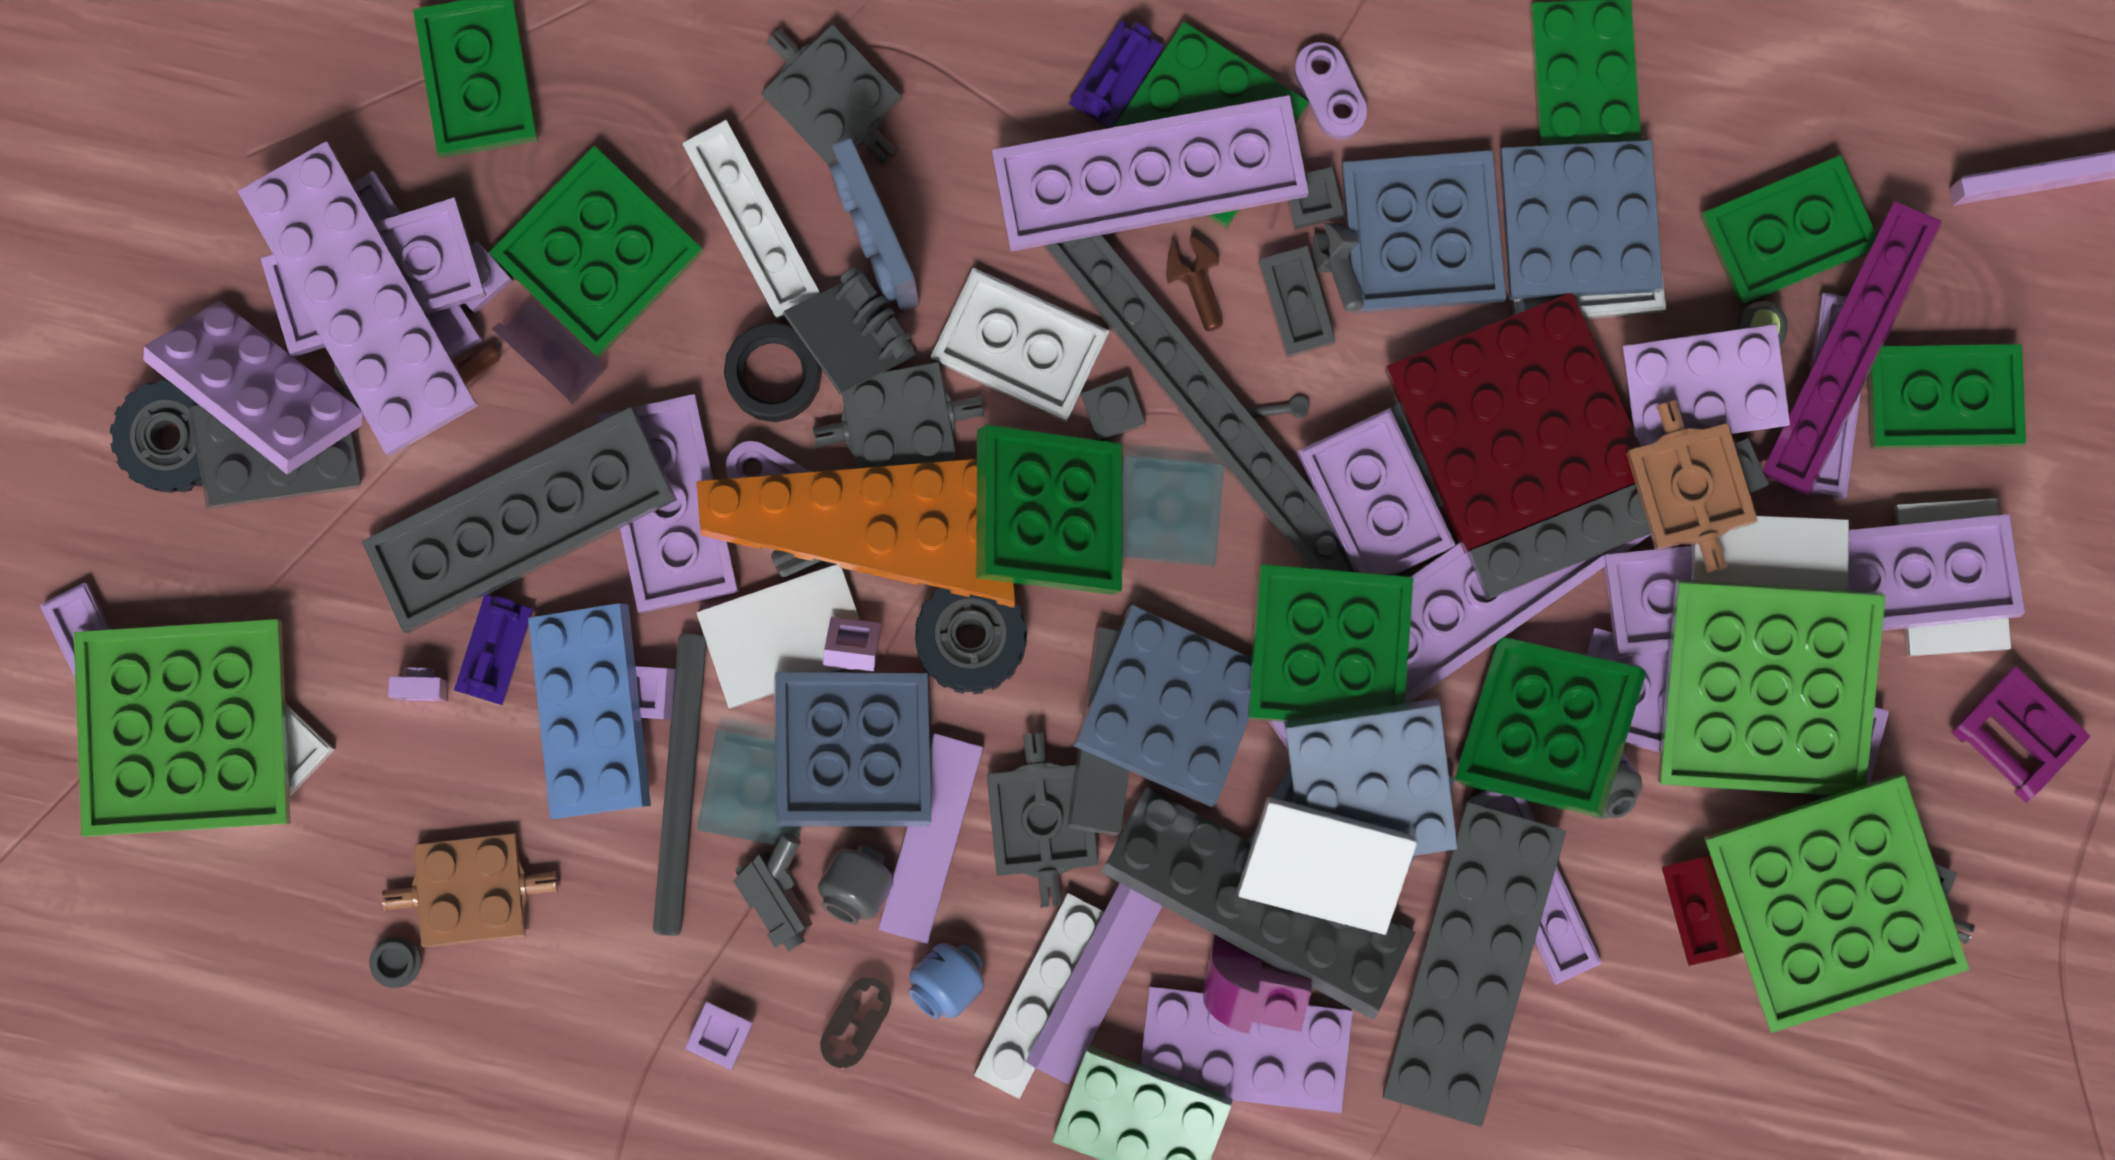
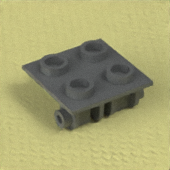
[783,267,916,394]

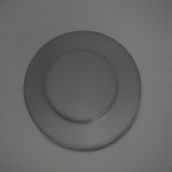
[369,937,422,988]

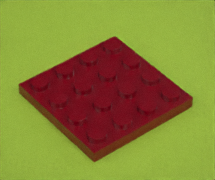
[1385,293,1641,554]

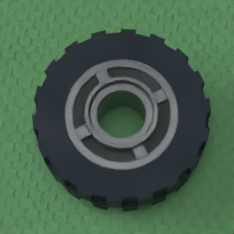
[110,380,202,493]
[915,588,1027,694]

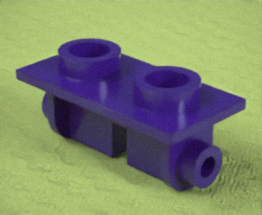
[1069,20,1164,128]
[454,595,533,706]

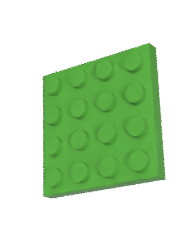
[1658,579,1886,795]
[74,619,291,837]
[1704,773,1969,1033]

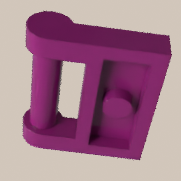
[1950,666,2091,803]

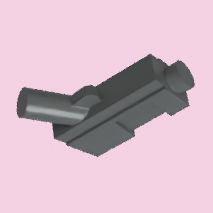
[733,832,813,952]

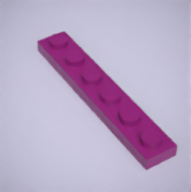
[1763,201,1942,496]

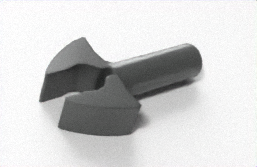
[1313,223,1364,313]

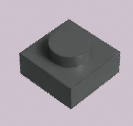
[1287,167,1344,230]
[1081,377,1145,441]

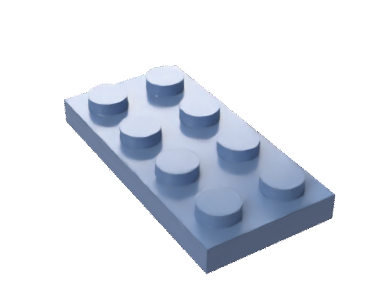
[528,603,651,819]

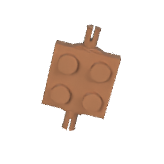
[1627,400,1758,573]
[382,834,558,948]

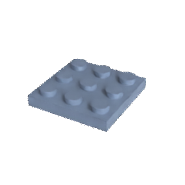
[828,138,919,312]
[1499,140,1663,300]
[1341,150,1506,314]
[1073,605,1252,807]
[774,672,932,826]
[1284,699,1457,856]

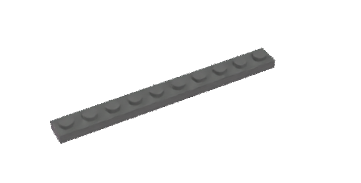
[1043,235,1353,572]

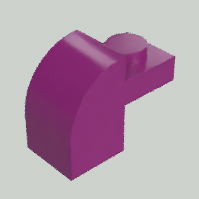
[1203,935,1312,1034]

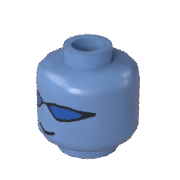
[908,943,984,1019]

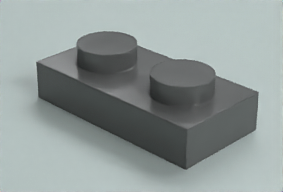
[1258,246,1336,358]

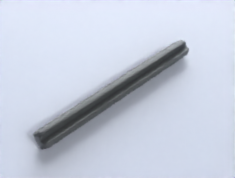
[653,633,706,936]

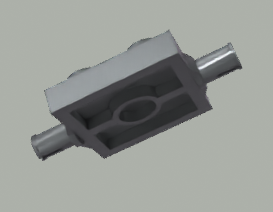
[760,24,903,165]
[812,362,985,468]
[986,733,1098,908]

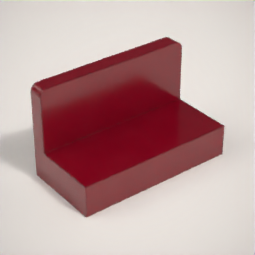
[1661,855,1743,966]

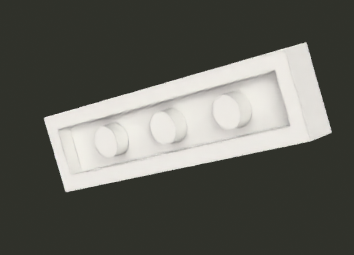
[682,120,820,321]
[974,893,1104,1099]

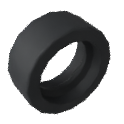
[724,323,822,422]

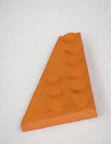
[696,459,1015,608]

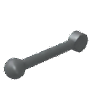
[1245,396,1310,418]

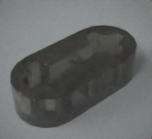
[820,977,892,1068]

